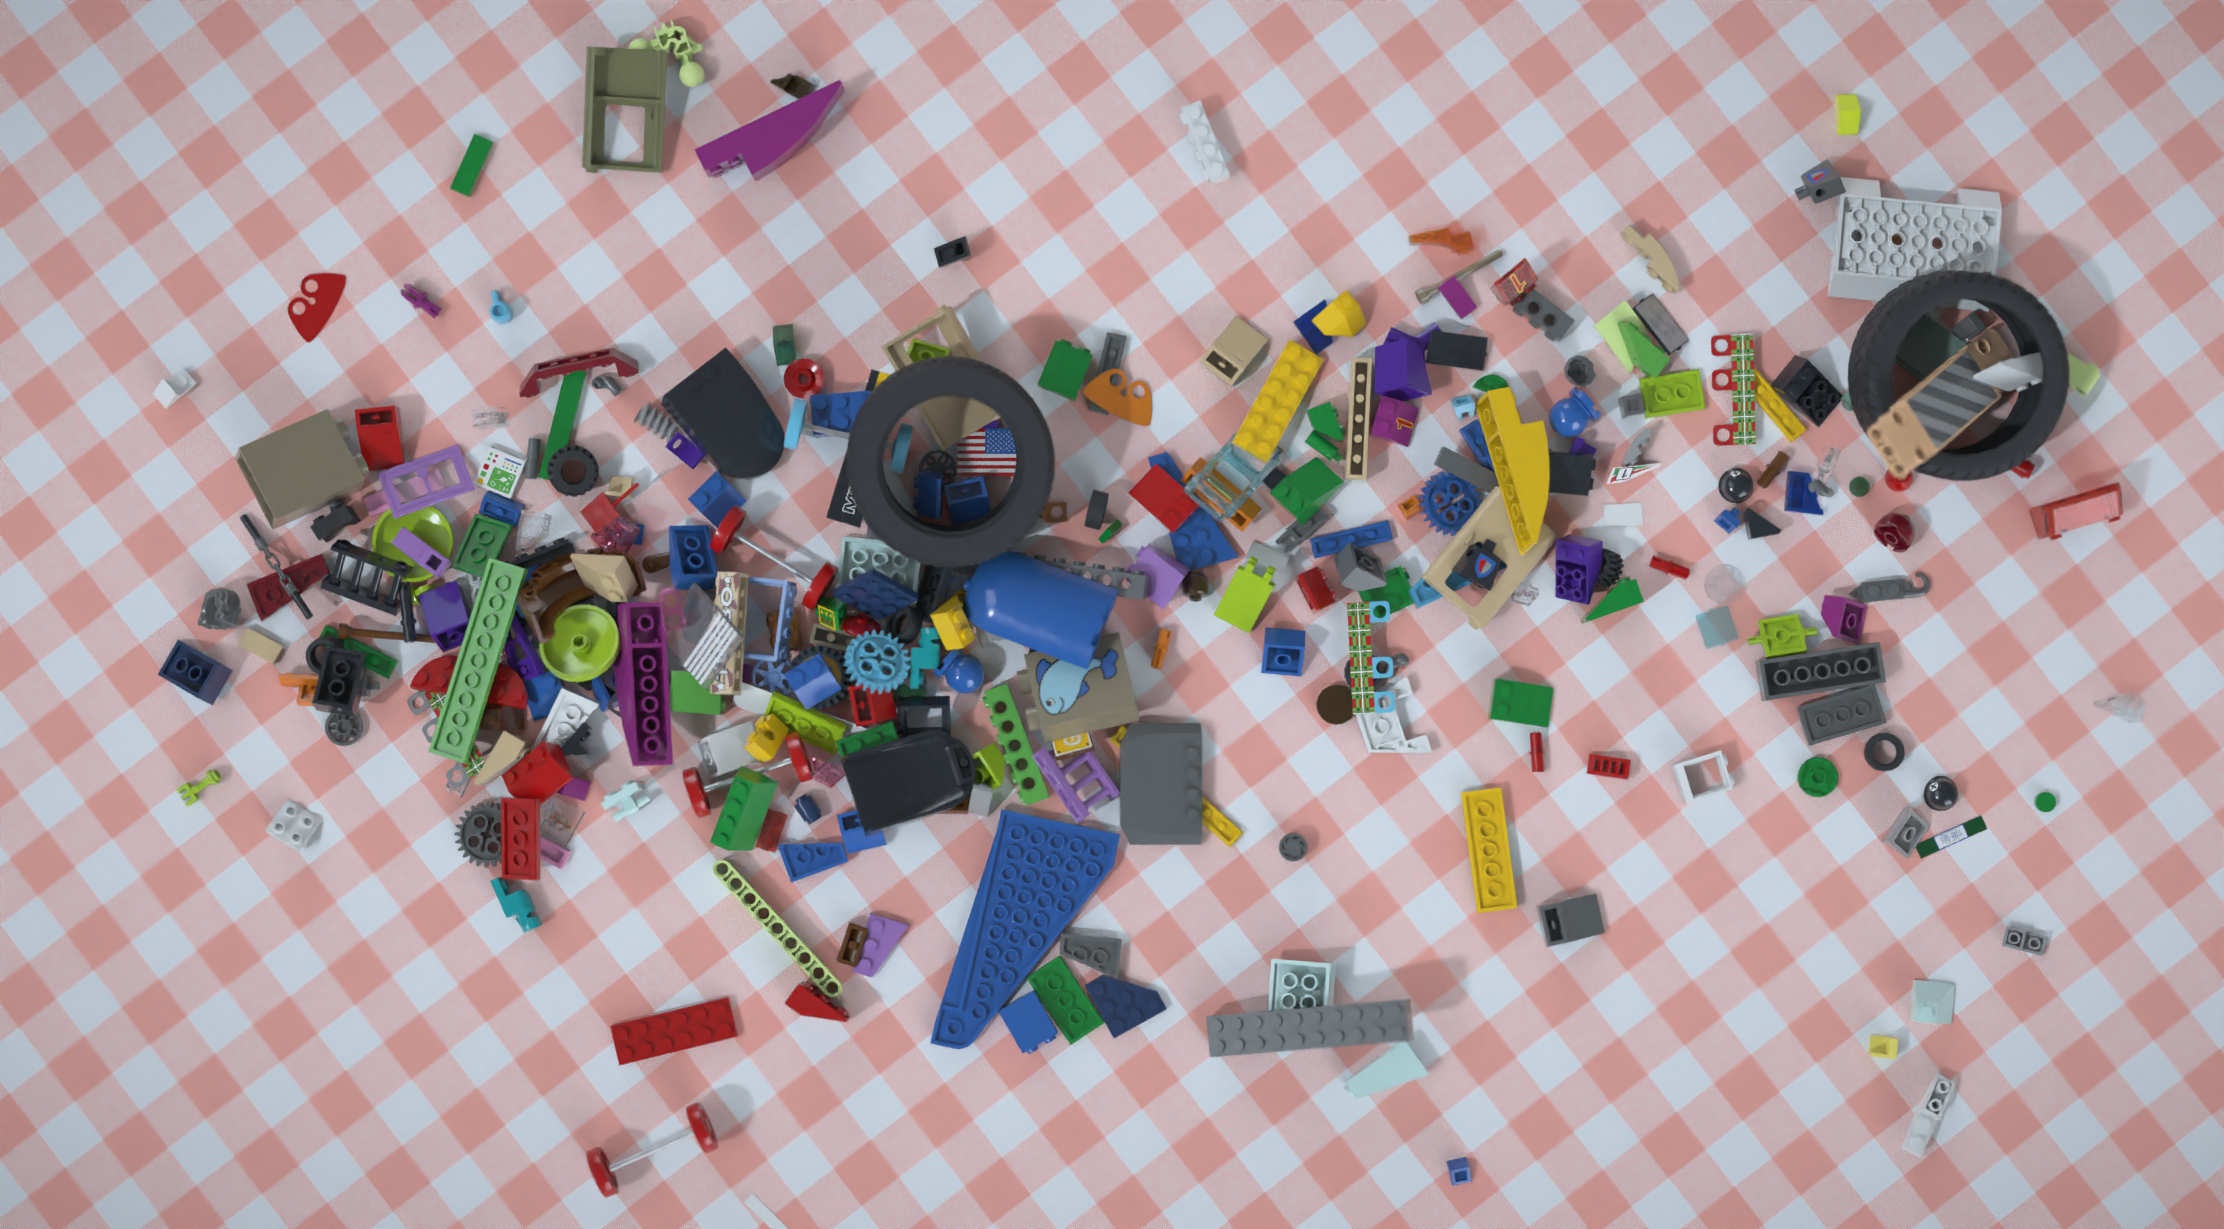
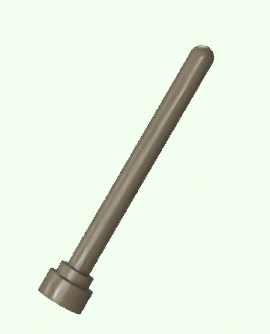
[1415,250,1503,305]

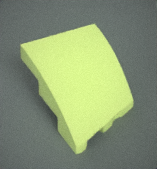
[1593,300,1648,373]

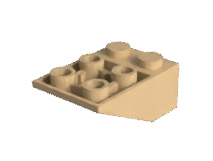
[1199,316,1268,387]

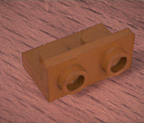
[766,607,803,651]

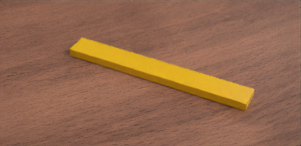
[1110,725,1243,848]

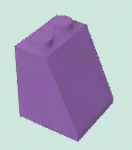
[1126,543,1190,610]

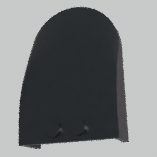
[661,347,785,480]
[841,730,975,837]

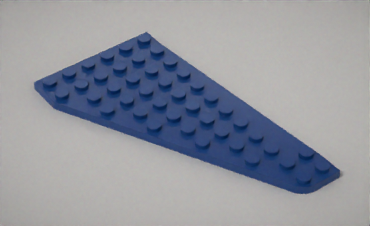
[930,809,1120,1049]

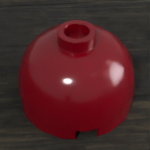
[1874,513,1916,553]

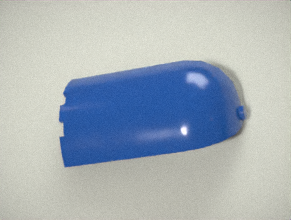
[962,551,1119,669]

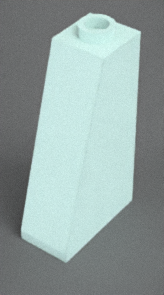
[1344,1041,1429,1099]

